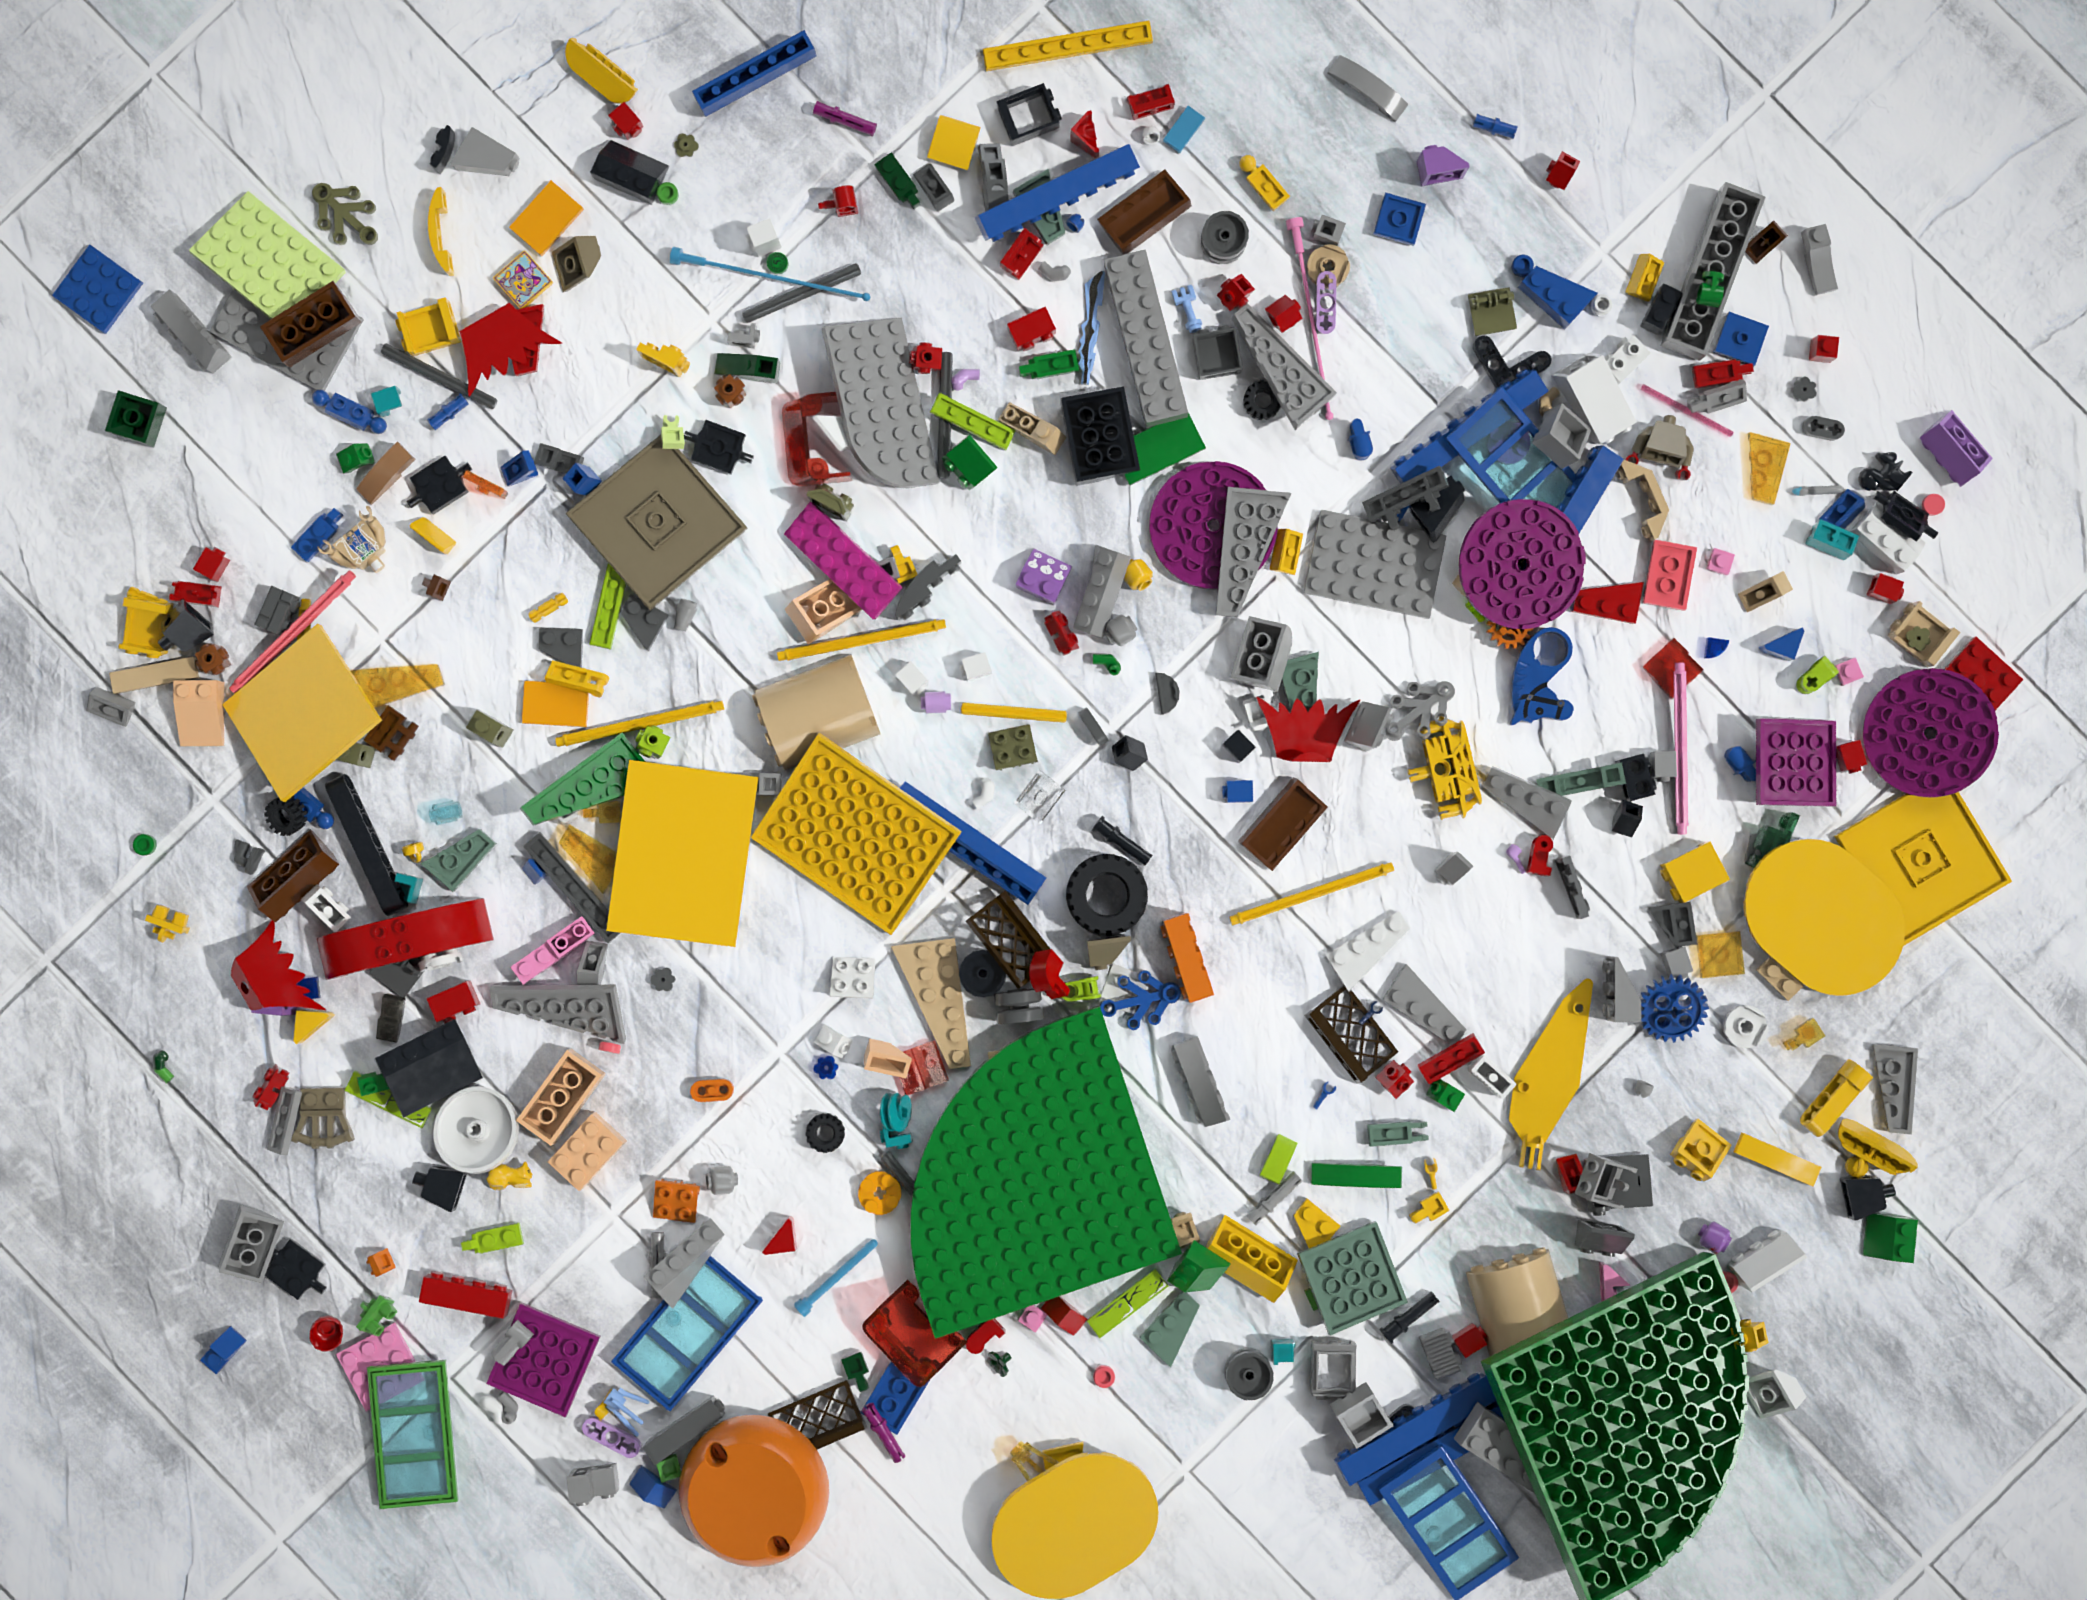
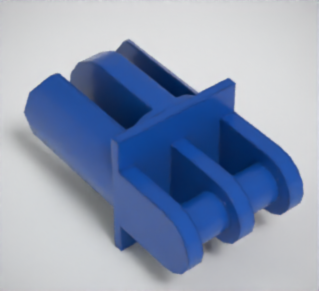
[1347,418,1373,461]
[1724,746,1756,782]

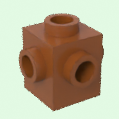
[714,374,747,408]
[195,643,231,675]

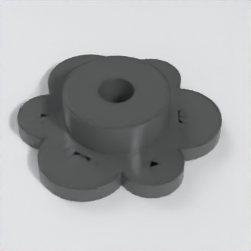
[1793,377,1817,402]
[650,968,676,991]

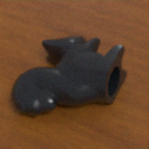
[1858,452,1913,492]

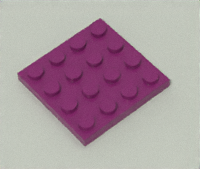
[1756,718,1836,807]
[486,1303,601,1418]

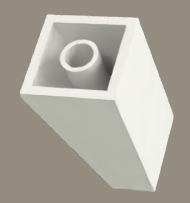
[1552,353,1637,445]

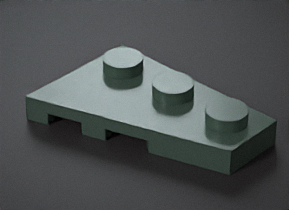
[1012,169,1065,245]
[1282,651,1319,712]
[420,829,497,892]
[1139,1291,1200,1367]

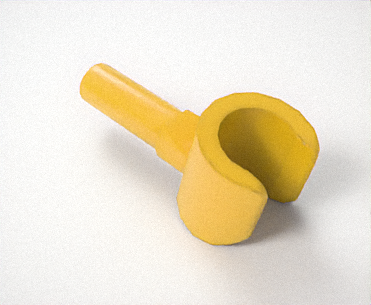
[1424,1158,1438,1190]
[594,1389,612,1420]

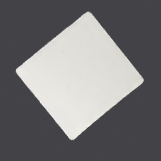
[1099,964,1148,1014]

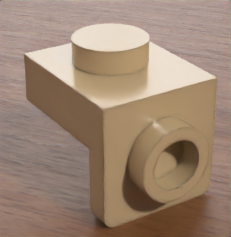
[1171,1212,1200,1249]

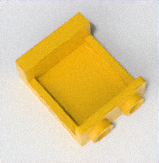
[395,297,462,357]
[118,596,174,658]
[1660,841,1730,903]

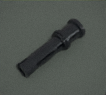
[1091,815,1153,866]
[1379,1291,1440,1344]

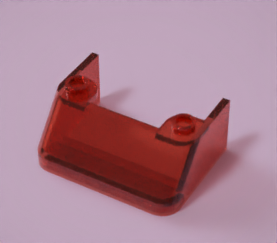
[782,391,853,487]

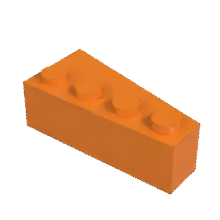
[1160,913,1214,1003]

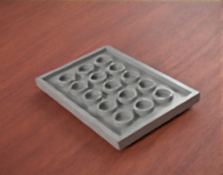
[209,289,364,391]
[1304,509,1447,619]

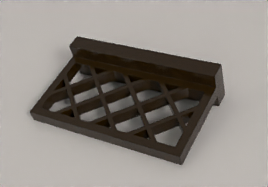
[965,891,1050,990]
[1304,985,1399,1084]
[767,1379,868,1450]

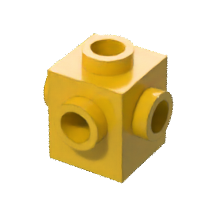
[1730,1319,1769,1352]

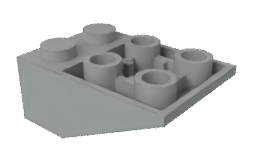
[1343,701,1393,752]
[1602,956,1641,1022]

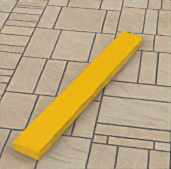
[983,20,1153,72]

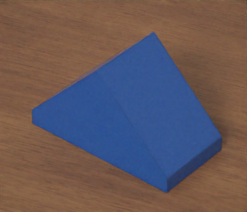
[1758,627,1804,661]
[629,1465,677,1509]

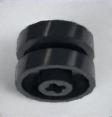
[959,949,1006,997]

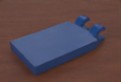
[860,1346,933,1435]

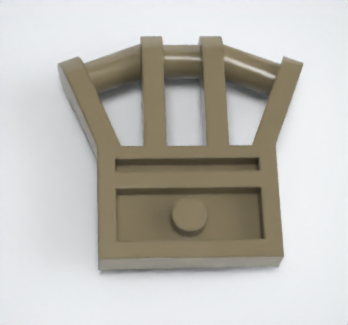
[291,1087,355,1149]

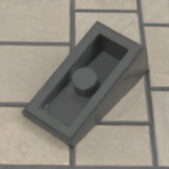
[913,163,955,212]

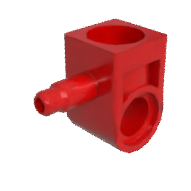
[818,185,858,217]

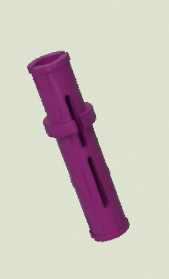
[813,101,877,137]
[862,1403,906,1463]

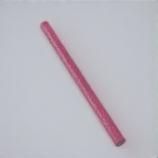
[1640,384,1734,437]

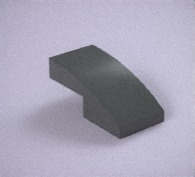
[534,443,584,474]

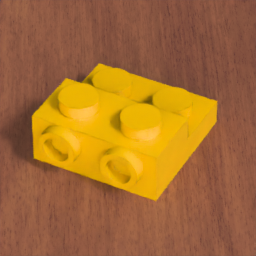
[636,342,690,377]
[1670,1118,1732,1181]

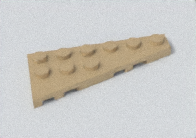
[891,938,971,1069]

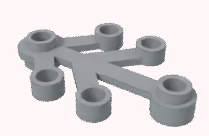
[1385,681,1455,741]

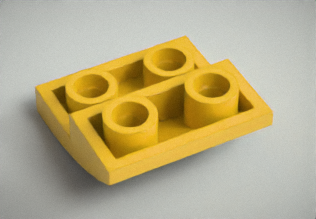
[927,115,981,170]

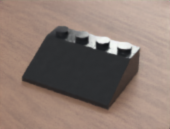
[1060,386,1140,486]
[374,1019,483,1118]

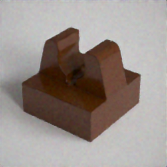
[421,574,451,601]

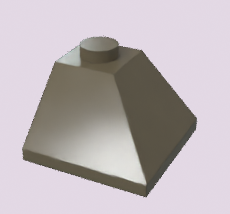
[552,236,602,292]
[1087,936,1131,970]

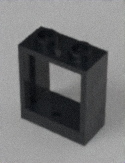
[996,83,1062,146]

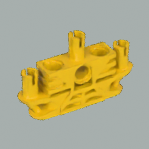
[1407,716,1482,820]

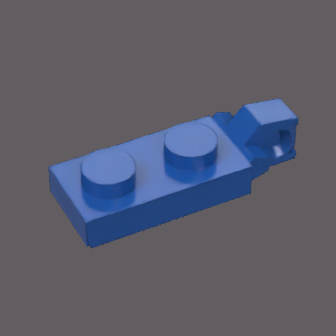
[291,508,344,562]

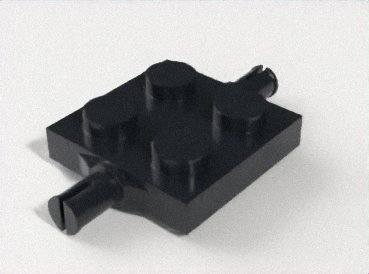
[684,420,754,475]
[406,455,473,515]
[1873,491,1939,542]
[265,1239,327,1300]

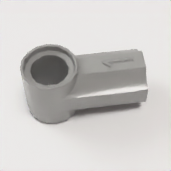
[490,1320,534,1366]

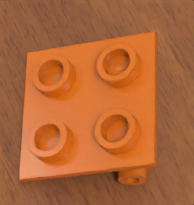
[653,1179,700,1223]

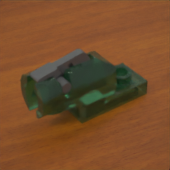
[1744,812,1800,868]

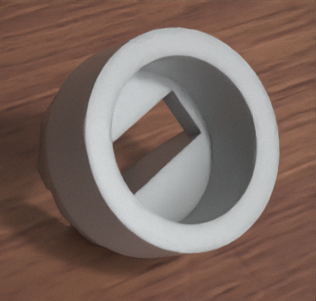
[1635,1080,1654,1098]

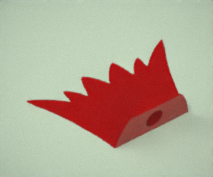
[459,302,563,397]
[1256,697,1361,762]
[231,920,326,1011]

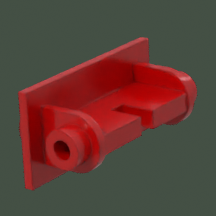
[1044,611,1079,656]
[252,1064,290,1110]

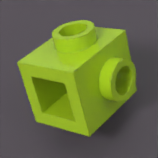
[635,725,671,760]

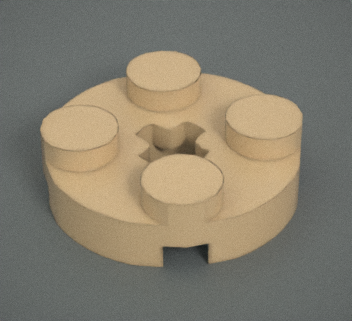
[1307,244,1350,289]

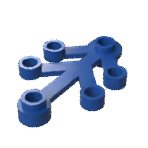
[1099,970,1181,1030]

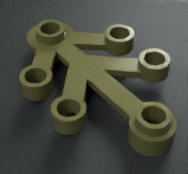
[312,183,378,245]

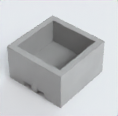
[1532,403,1592,469]
[1329,1382,1393,1449]

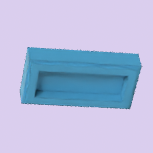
[1163,106,1205,153]

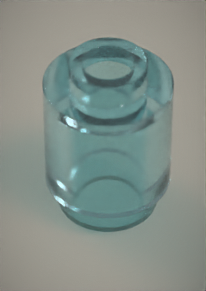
[429,800,463,825]

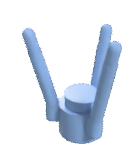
[603,1387,649,1437]

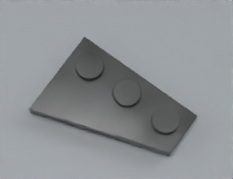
[1554,855,1590,919]

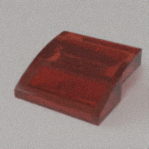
[1643,638,1704,700]
[899,1040,949,1095]

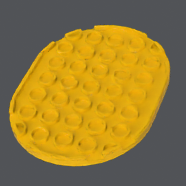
[1743,839,1905,996]
[991,1452,1159,1599]

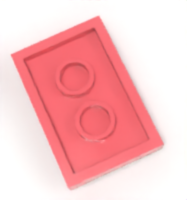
[1642,540,1697,611]

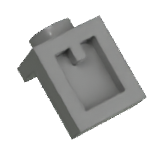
[727,323,760,349]

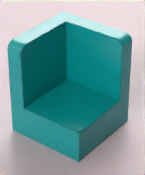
[371,386,402,417]
[395,873,423,904]
[1271,1339,1295,1365]

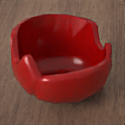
[309,1316,343,1352]

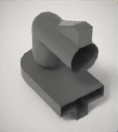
[234,839,265,875]

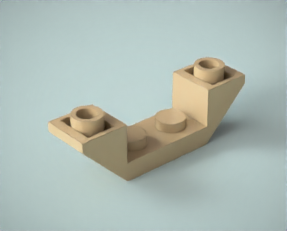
[1616,460,1669,542]

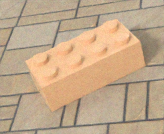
[516,1048,606,1146]

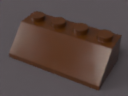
[260,281,362,367]
[247,829,339,923]

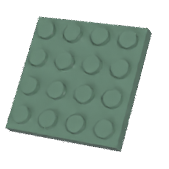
[1297,1221,1408,1336]

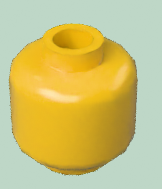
[1123,559,1153,591]

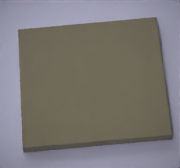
[565,435,748,611]

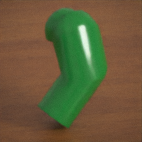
[1093,654,1121,676]

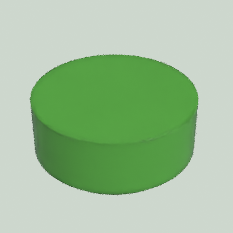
[657,182,679,205]

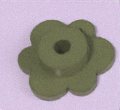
[674,133,699,157]
[1906,626,1931,651]

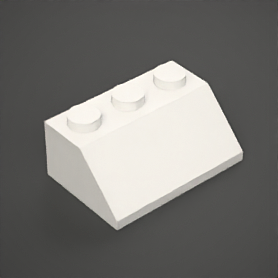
[1850,501,1926,575]
[1727,1230,1807,1292]

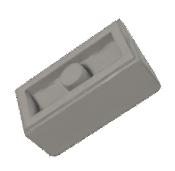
[86,687,135,727]

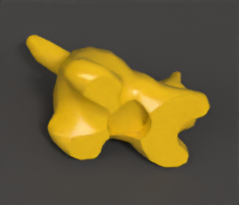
[486,1162,533,1190]

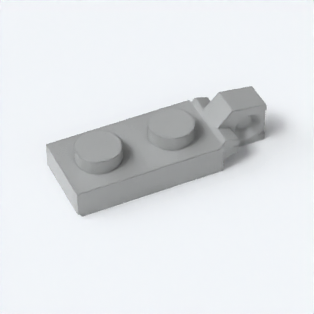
[1687,379,1747,414]

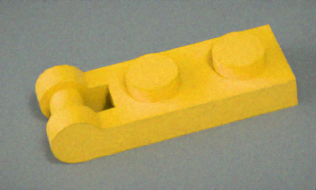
[545,660,609,698]

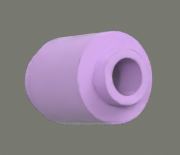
[921,691,951,714]

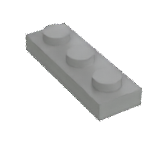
[267,1087,302,1155]

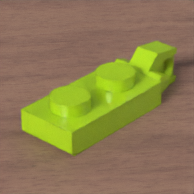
[461,1223,524,1254]

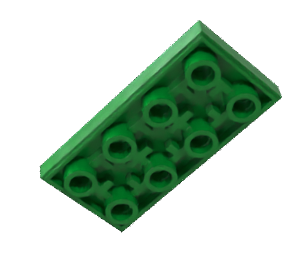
[1124,412,1206,486]

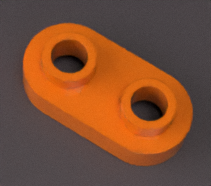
[690,1079,734,1102]

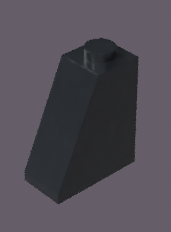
[1409,475,1465,543]

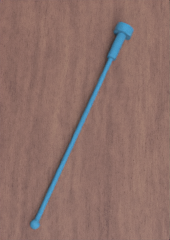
[670,247,870,301]

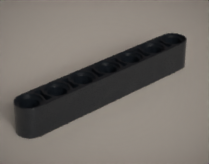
[325,774,409,916]

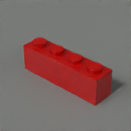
[419,1271,513,1319]

